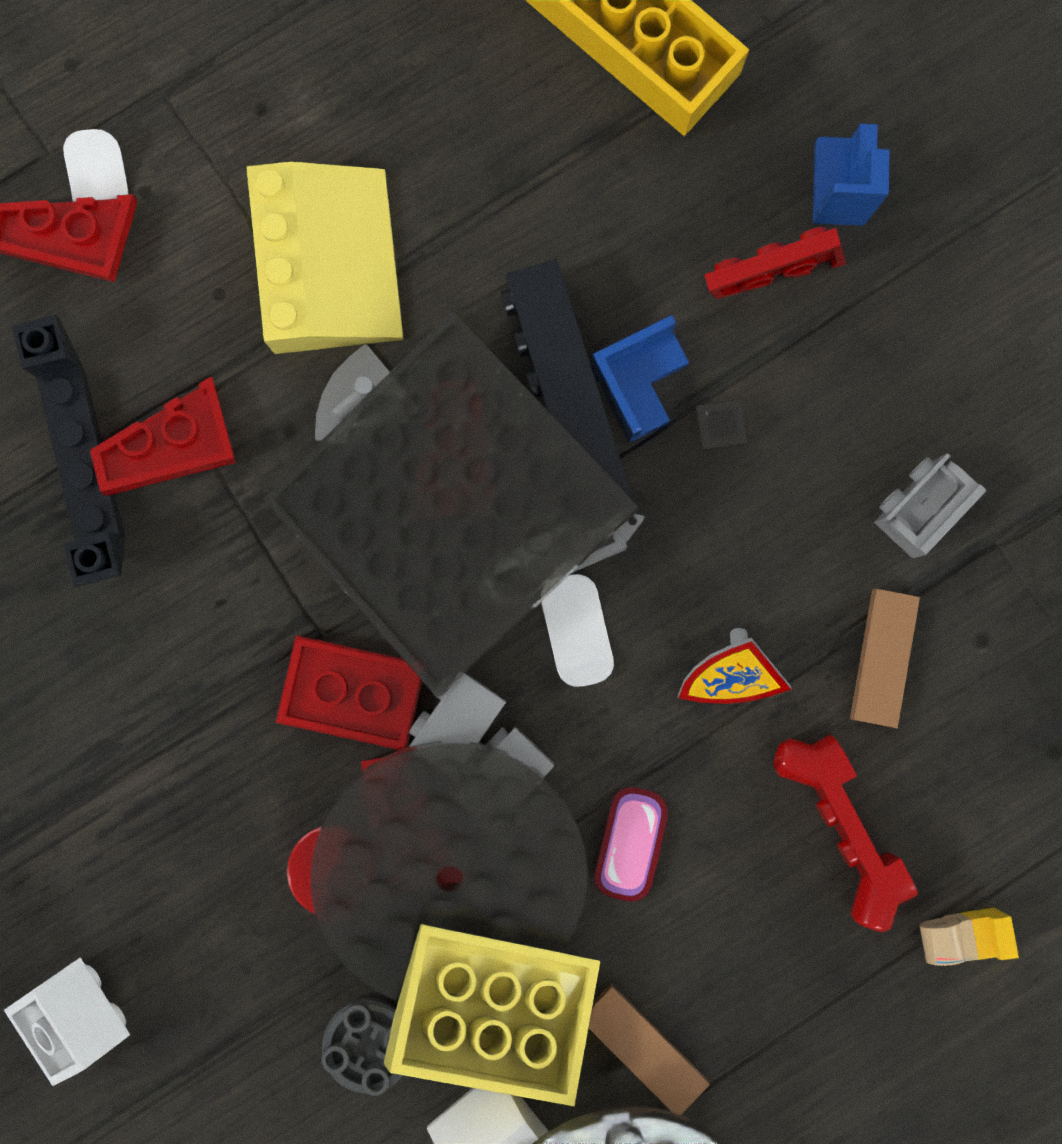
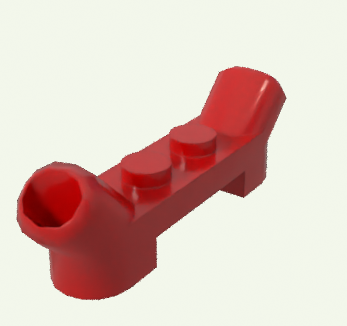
[773,734,918,932]

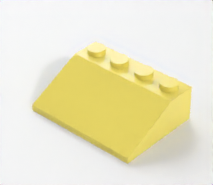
[246,162,404,354]
[384,924,600,1106]

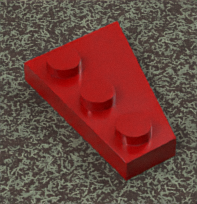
[0,194,138,283]
[90,376,236,497]

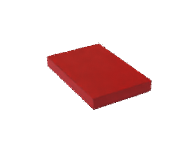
[276,635,427,751]

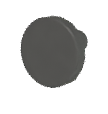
[322,997,403,1096]

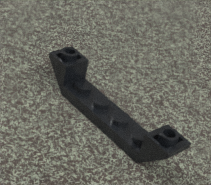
[12,315,125,587]

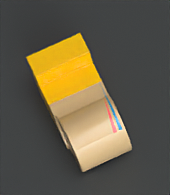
[920,907,1019,966]

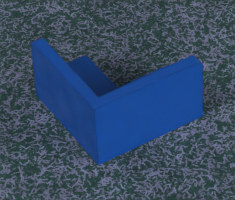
[813,124,889,226]
[590,315,689,443]

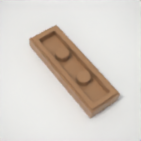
[850,589,920,728]
[588,984,710,1118]

